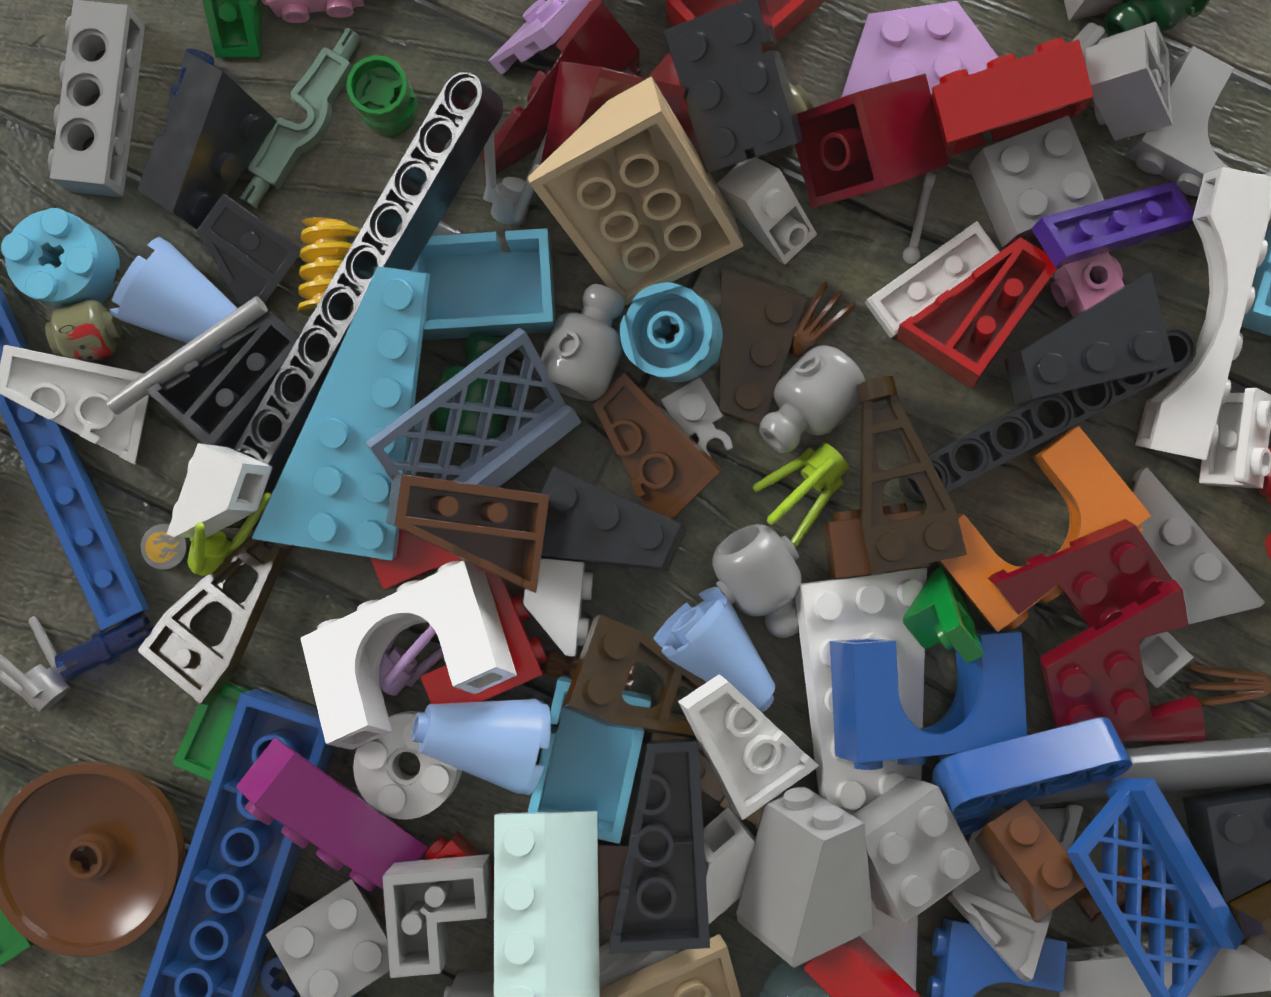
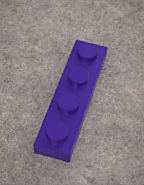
[1031,182,1194,267]

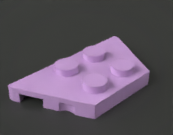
[488,0,591,74]
[841,1,998,98]

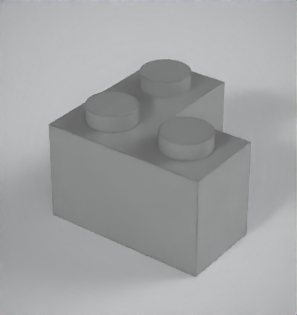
[1085,22,1172,141]
[383,854,494,978]

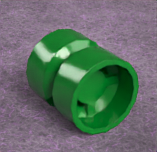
[347,55,418,136]

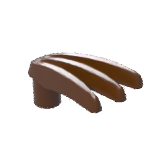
[789,281,856,357]
[1187,664,1271,707]

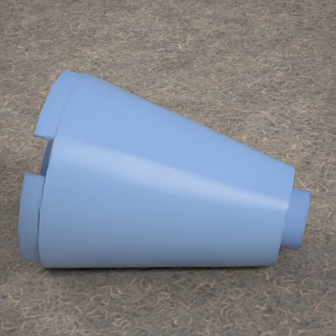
[110,237,246,353]
[653,587,775,713]
[411,699,551,795]

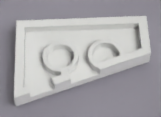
[678,675,819,820]

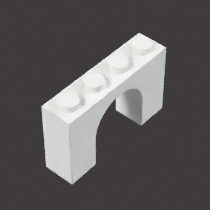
[301,560,517,750]

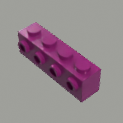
[236,737,428,892]

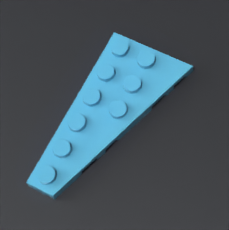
[252,266,430,560]

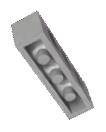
[48,0,145,198]

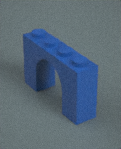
[830,630,1027,770]
[926,917,1067,997]

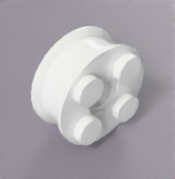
[353,711,462,819]

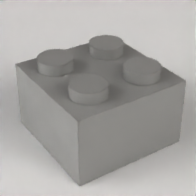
[968,115,1104,248]
[852,776,981,924]
[266,879,390,997]

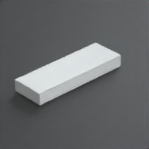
[864,221,999,338]

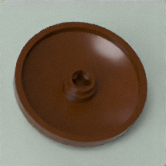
[0,761,185,957]

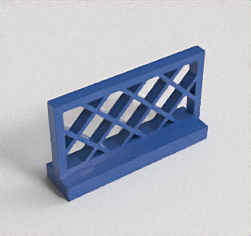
[1066,778,1245,997]

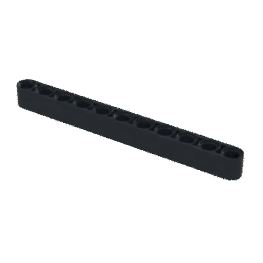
[226,72,503,528]

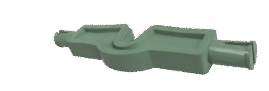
[239,28,362,209]

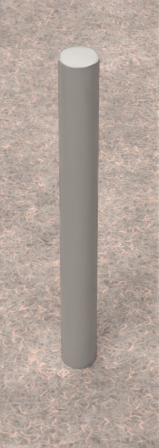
[106,296,268,415]

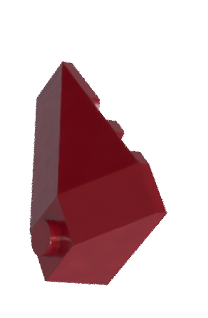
[481,0,641,175]

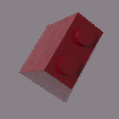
[541,61,686,164]
[795,73,948,208]

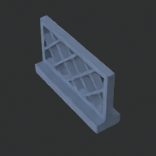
[365,328,581,488]

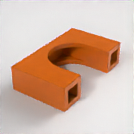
[937,426,1151,632]

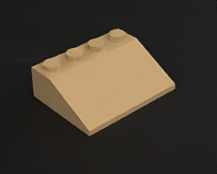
[528,76,744,306]

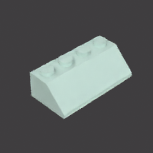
[494,811,600,997]

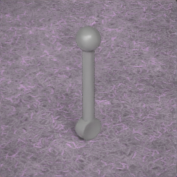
[903,172,936,264]

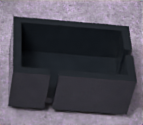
[664,0,805,173]

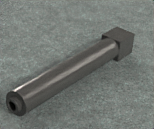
[1006,732,1271,807]

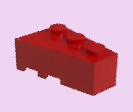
[896,237,1059,389]

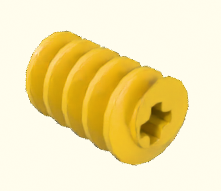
[298,217,361,316]

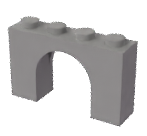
[1124,46,1271,229]

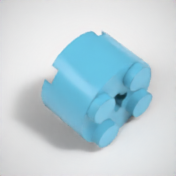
[1,208,120,309]
[620,282,723,382]

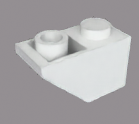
[717,158,817,265]
[167,443,272,538]
[523,558,593,656]

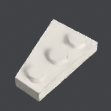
[0,345,150,465]

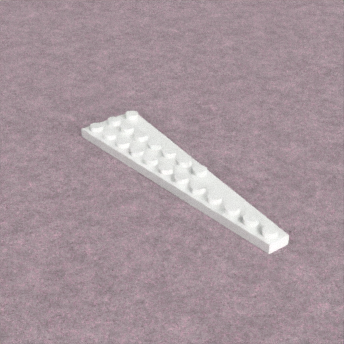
[795,567,927,991]

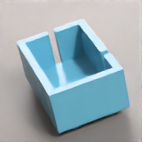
[411,228,556,341]
[528,676,651,844]

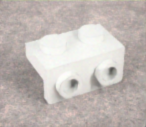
[1199,388,1271,489]

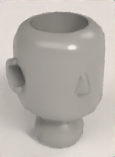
[540,284,625,401]
[759,345,865,453]
[712,524,802,638]

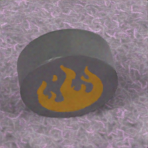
[141,524,191,570]

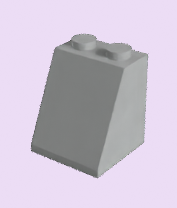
[737,786,874,968]

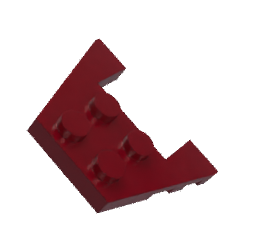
[988,519,1173,646]
[1040,580,1207,742]

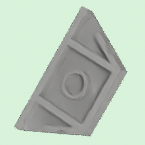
[1132,467,1265,624]
[948,805,1083,983]

